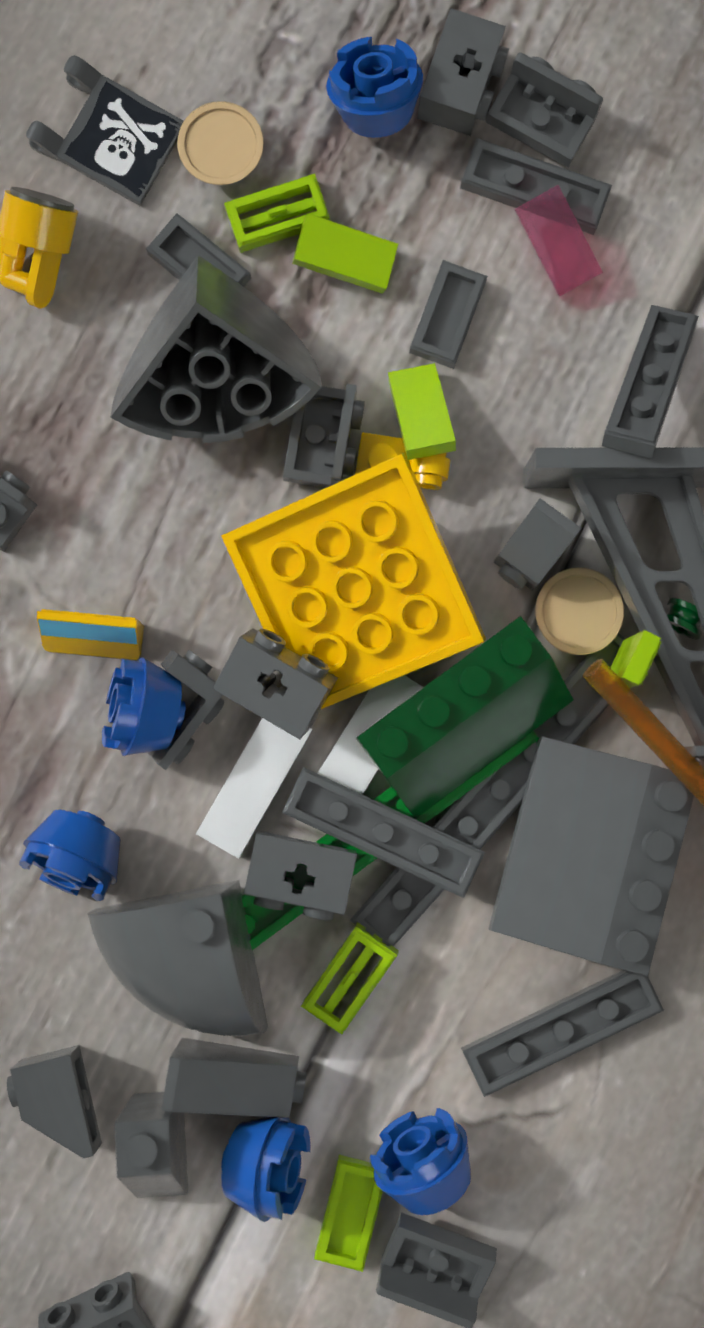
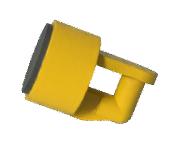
[0,187,78,309]

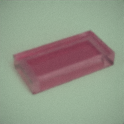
[514,185,603,298]

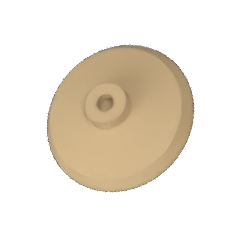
[177,101,264,185]
[535,568,624,655]

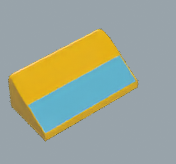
[37,609,144,660]

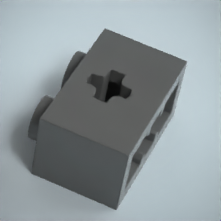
[417,8,510,136]
[213,628,338,740]
[244,831,357,921]

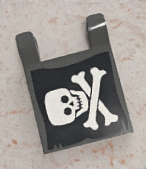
[26,55,184,206]

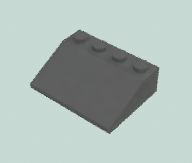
[488,736,699,976]

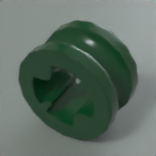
[667,598,703,640]

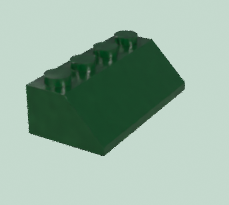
[356,616,574,819]

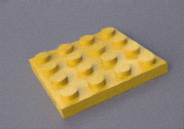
[221,453,486,709]

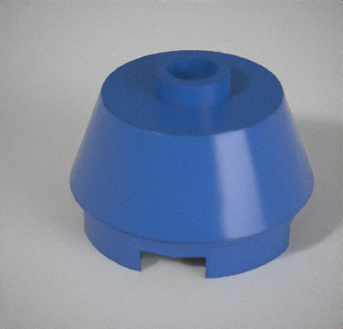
[326,37,423,138]
[102,657,186,756]
[19,810,121,901]
[370,1108,471,1215]
[221,1117,311,1222]

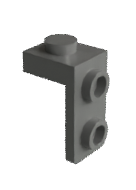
[152,650,224,770]

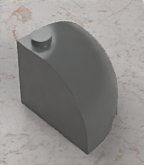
[110,255,322,443]
[88,880,268,1036]

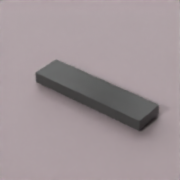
[602,305,699,459]
[282,767,485,898]
[461,970,664,1097]

